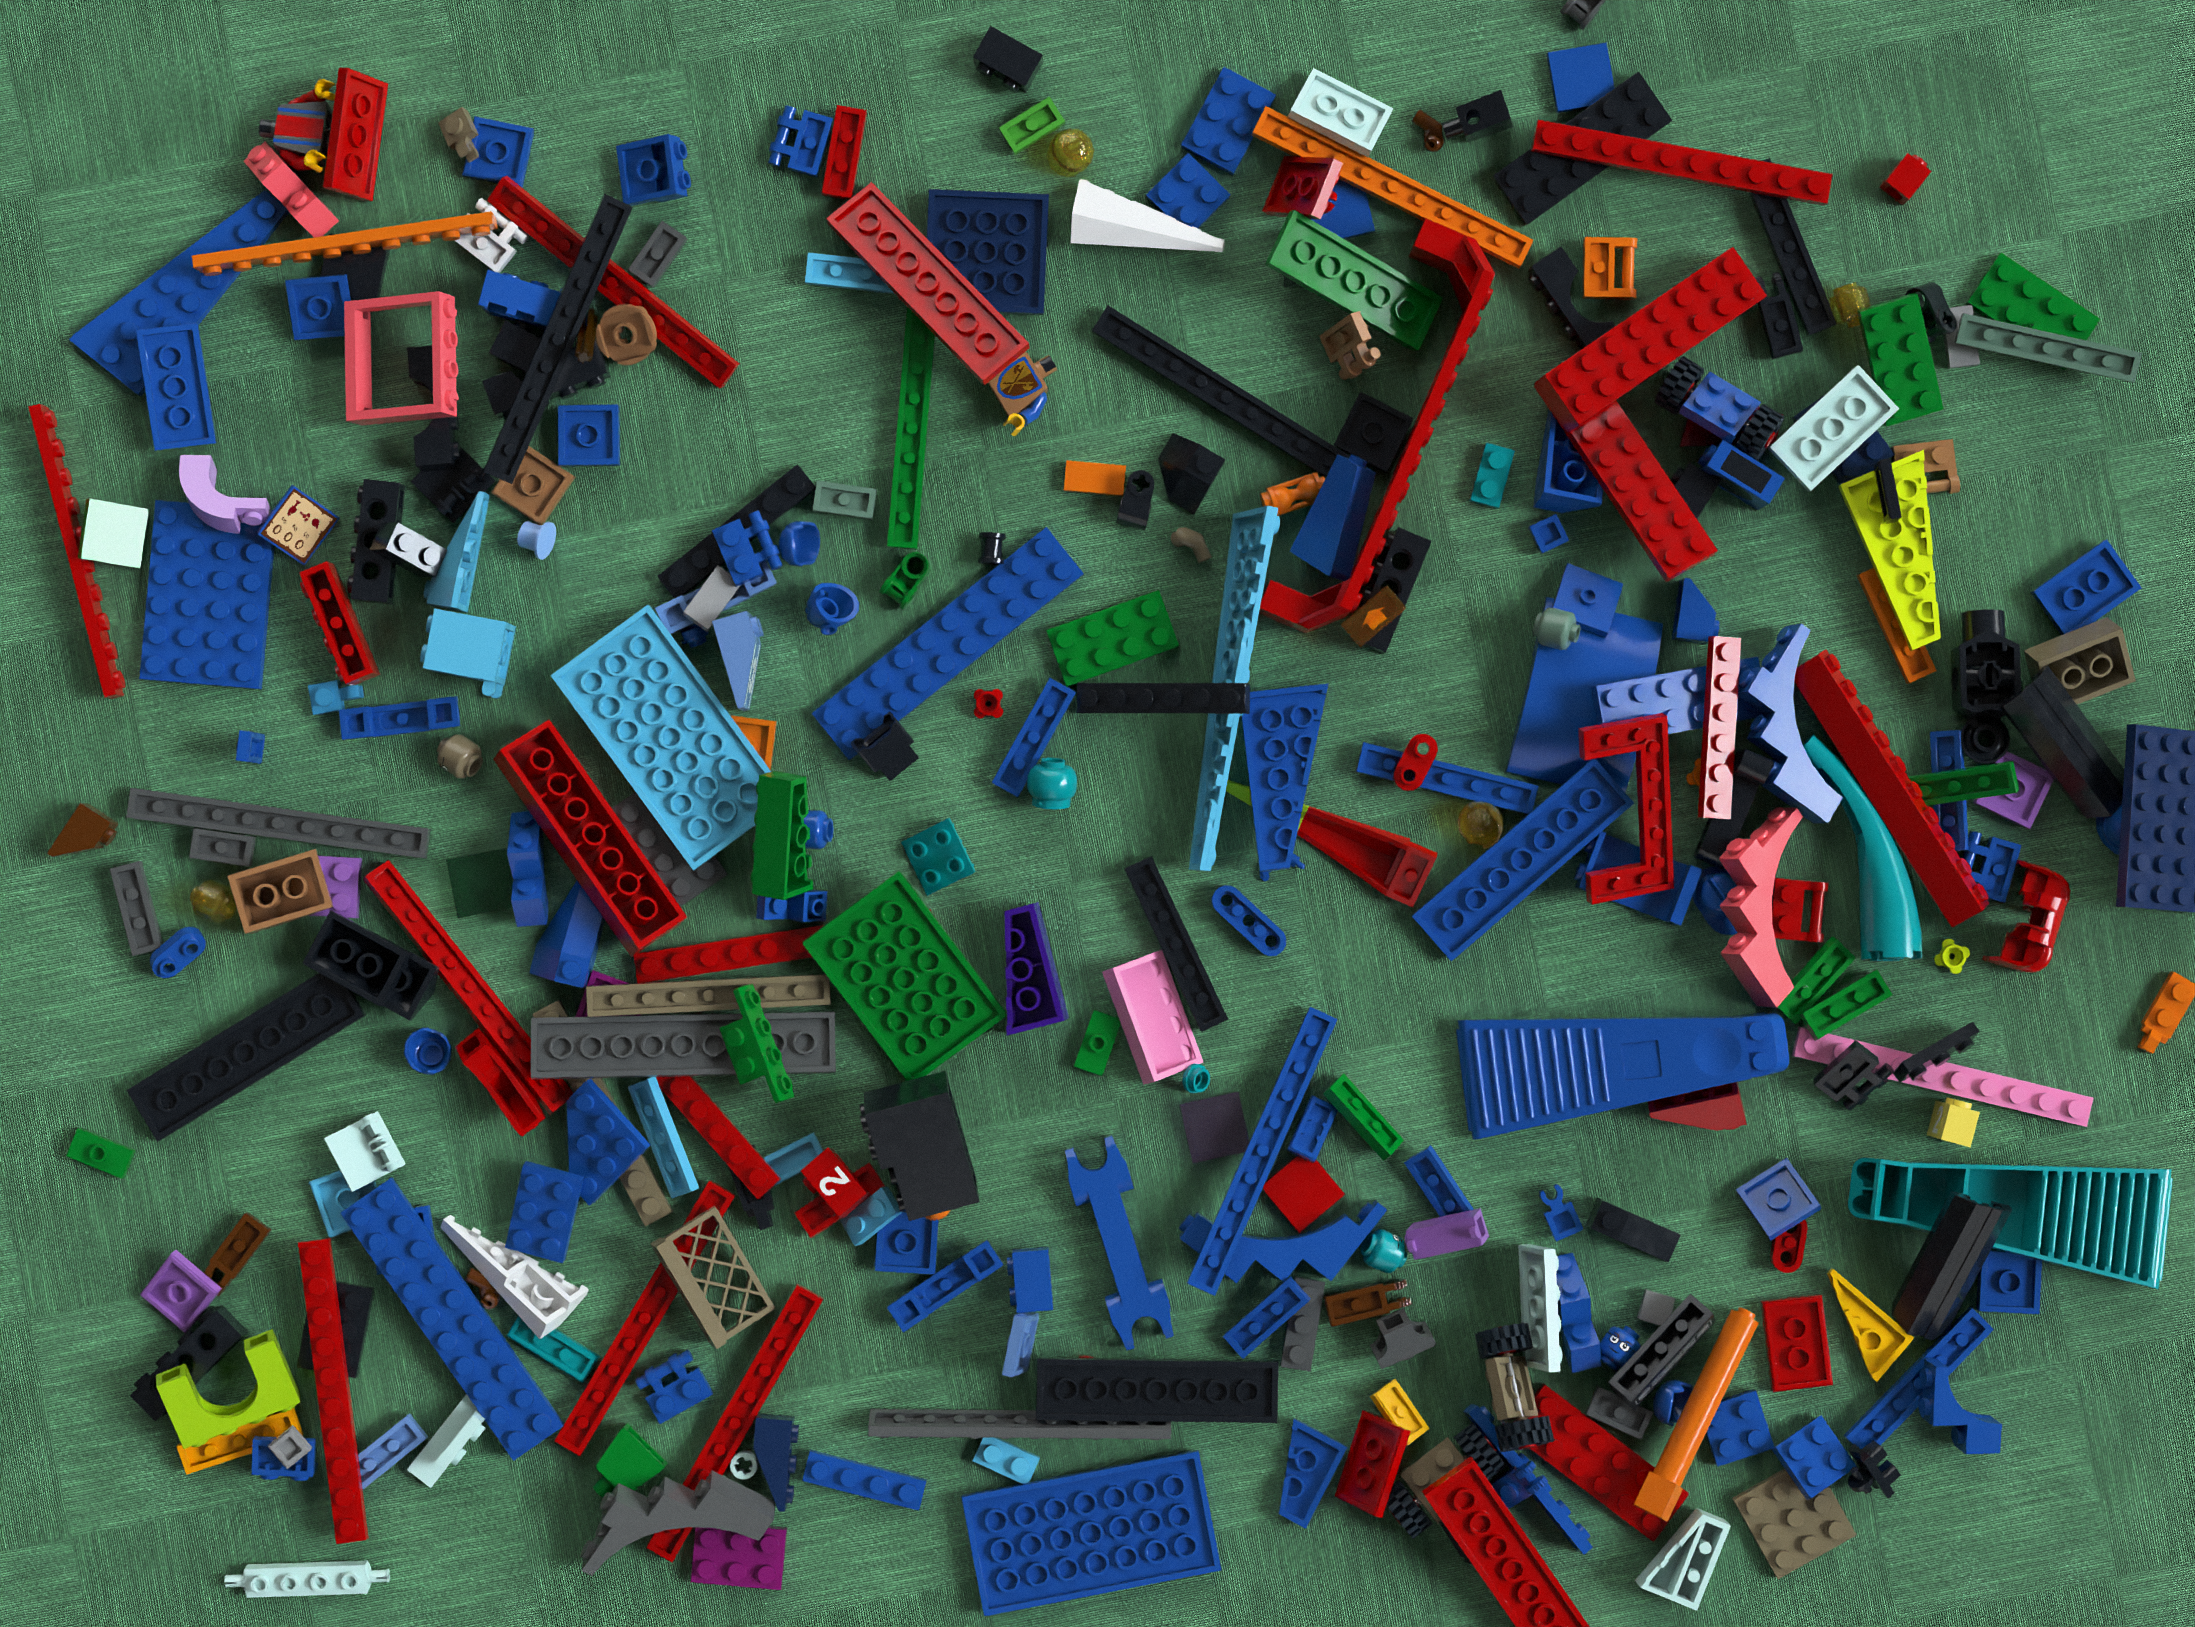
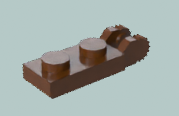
[204,1212,272,1296]
[1323,1279,1412,1327]

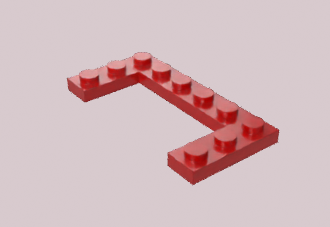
[1578,713,1674,905]

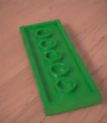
[1265,210,1443,352]

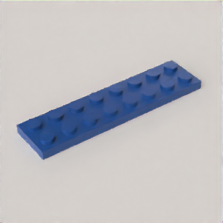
[1411,759,1634,962]

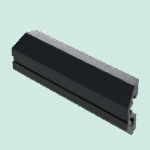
[2000,666,2124,818]
[1892,1191,2013,1340]

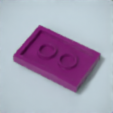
[691,1526,787,1590]

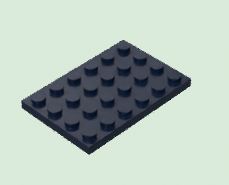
[2116,724,2195,913]

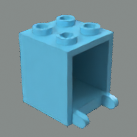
[420,608,516,699]

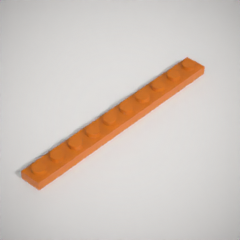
[1252,106,1534,269]
[192,211,498,276]

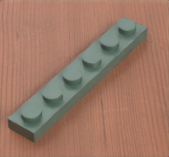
[1954,313,2142,383]

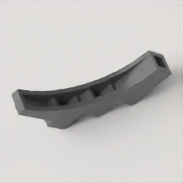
[580,1471,775,1576]

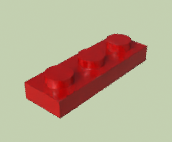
[822,105,867,200]
[794,1162,886,1238]

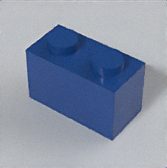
[1007,1247,1053,1313]

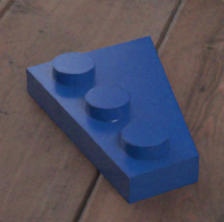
[1279,1418,1348,1529]

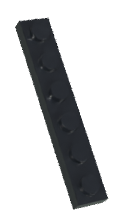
[1749,158,1837,337]
[657,464,816,598]
[1077,683,1250,714]
[1125,856,1228,1032]

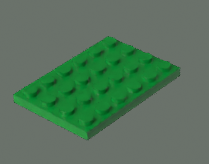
[802,870,1007,1081]

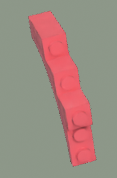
[1719,807,1803,1008]

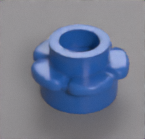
[680,624,709,648]

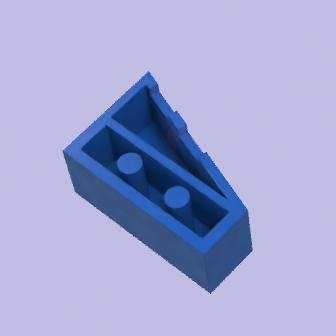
[478,270,562,329]

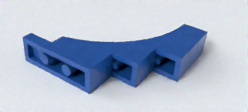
[1178,1200,1387,1284]

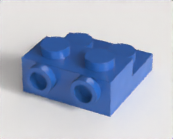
[616,134,691,206]

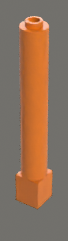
[1634,1307,1759,1522]

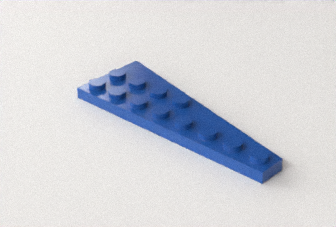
[69,190,290,396]

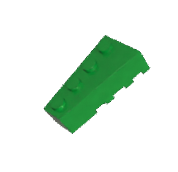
[750,771,813,900]

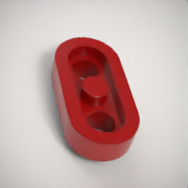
[1393,734,1438,791]
[1770,1220,1808,1273]

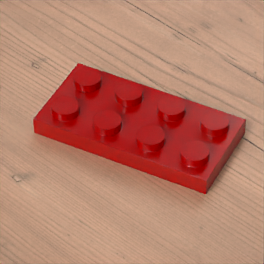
[323,68,388,202]

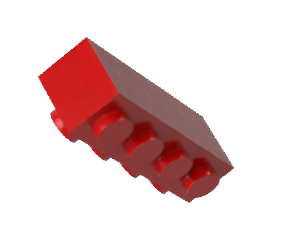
[299,561,381,686]

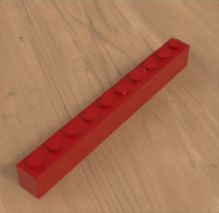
[1794,649,1989,928]

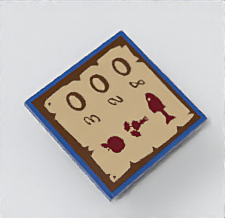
[256,485,340,566]

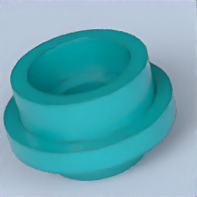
[1183,1063,1210,1093]

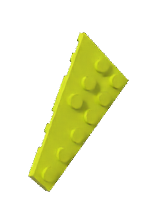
[1838,450,1941,651]

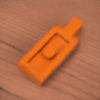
[2137,971,2195,1054]

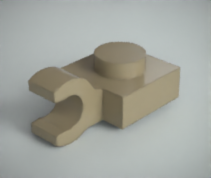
[438,107,479,163]

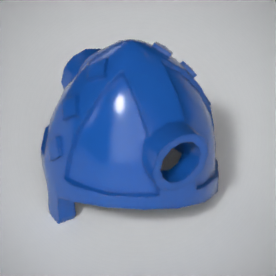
[805,583,859,635]

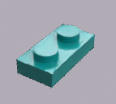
[1469,442,1515,509]

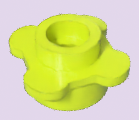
[1934,939,1970,974]

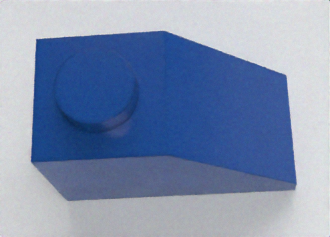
[1671,578,1719,644]

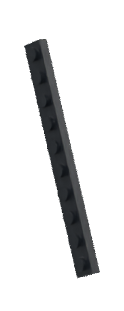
[483,194,633,484]
[1092,305,1350,478]

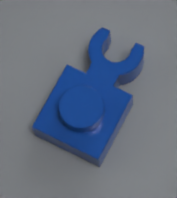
[1539,1184,1584,1242]

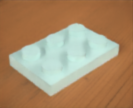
[1288,68,1393,157]

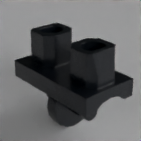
[1848,1440,1901,1499]

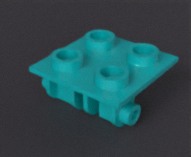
[901,818,976,896]

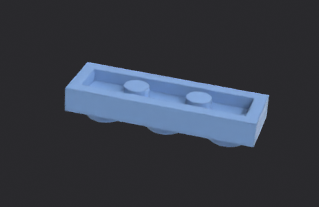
[358,1413,428,1489]

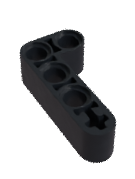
[1694,748,1773,869]

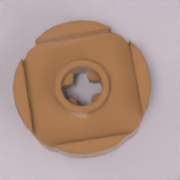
[596,304,657,365]

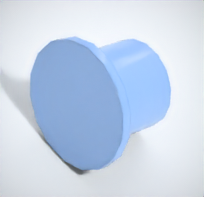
[517,521,556,560]

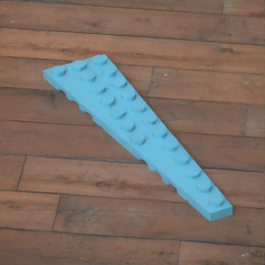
[1189,506,1280,871]

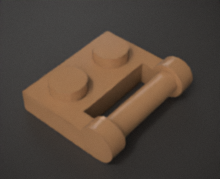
[1891,439,1960,494]

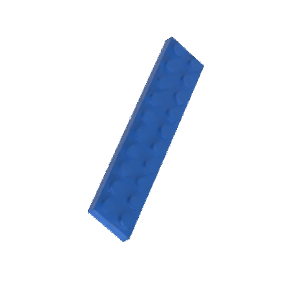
[812,527,1084,761]
[340,1178,564,1461]

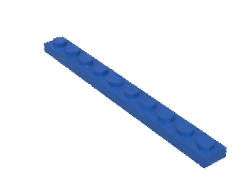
[1186,1007,1337,1296]

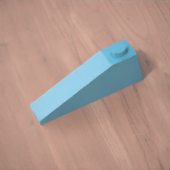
[424,491,490,613]

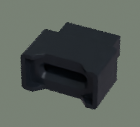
[851,712,919,781]

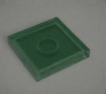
[446,848,513,919]

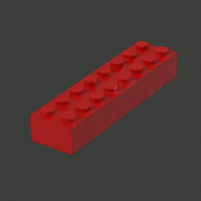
[1534,247,1767,433]
[493,719,687,957]

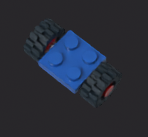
[1654,356,1784,461]

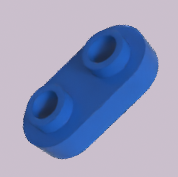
[149,927,206,978]

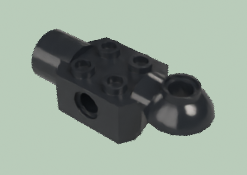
[1950,609,2021,764]

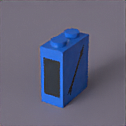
[1697,440,1785,510]

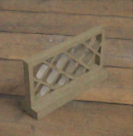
[650,1206,776,1349]

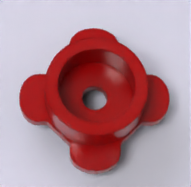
[973,689,1003,719]

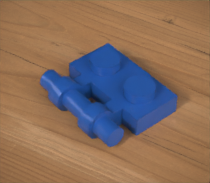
[768,106,834,178]
[712,511,783,587]
[1962,831,2022,903]
[635,1350,713,1424]

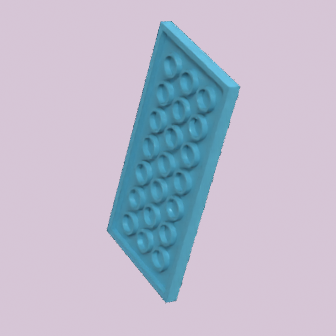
[551,604,772,871]

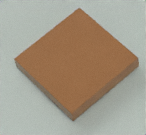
[491,446,575,525]

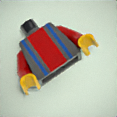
[259,79,335,173]

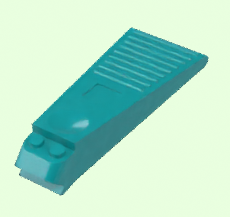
[1848,1158,2173,1290]

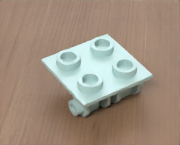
[324,1111,406,1192]

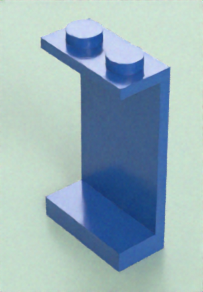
[1574,831,1702,926]

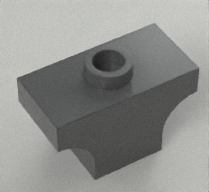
[1370,1308,1436,1370]

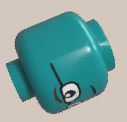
[1361,1229,1408,1273]

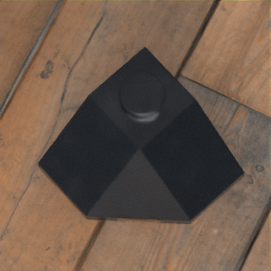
[1158,433,1226,515]

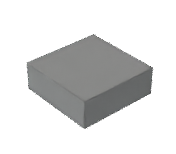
[1637,1289,1676,1325]
[267,1425,312,1469]

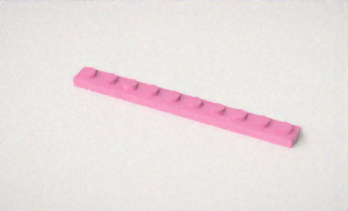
[1792,1027,2093,1127]

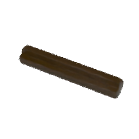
[575,308,598,364]

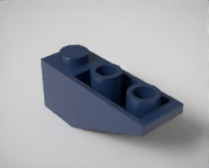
[753,1413,799,1512]

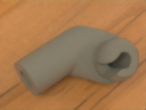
[1171,527,1212,563]

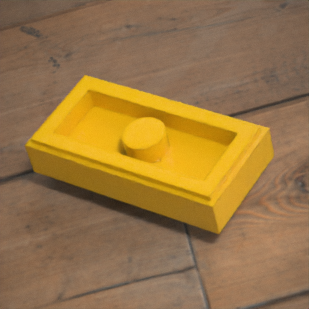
[1369,1379,1430,1446]

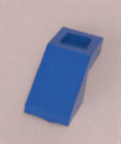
[756,890,828,922]

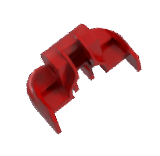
[1982,860,2071,973]

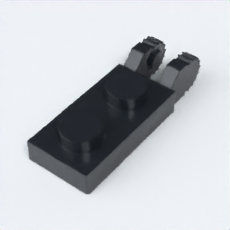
[1755,272,1803,360]

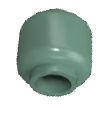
[1533,608,1581,650]

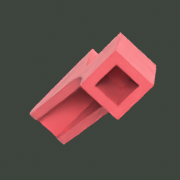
[244,141,339,238]

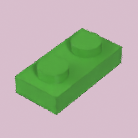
[999,96,1065,155]

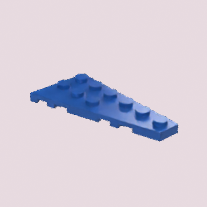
[1241,683,1329,872]

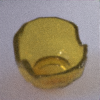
[1046,128,1095,177]
[1457,801,1503,849]

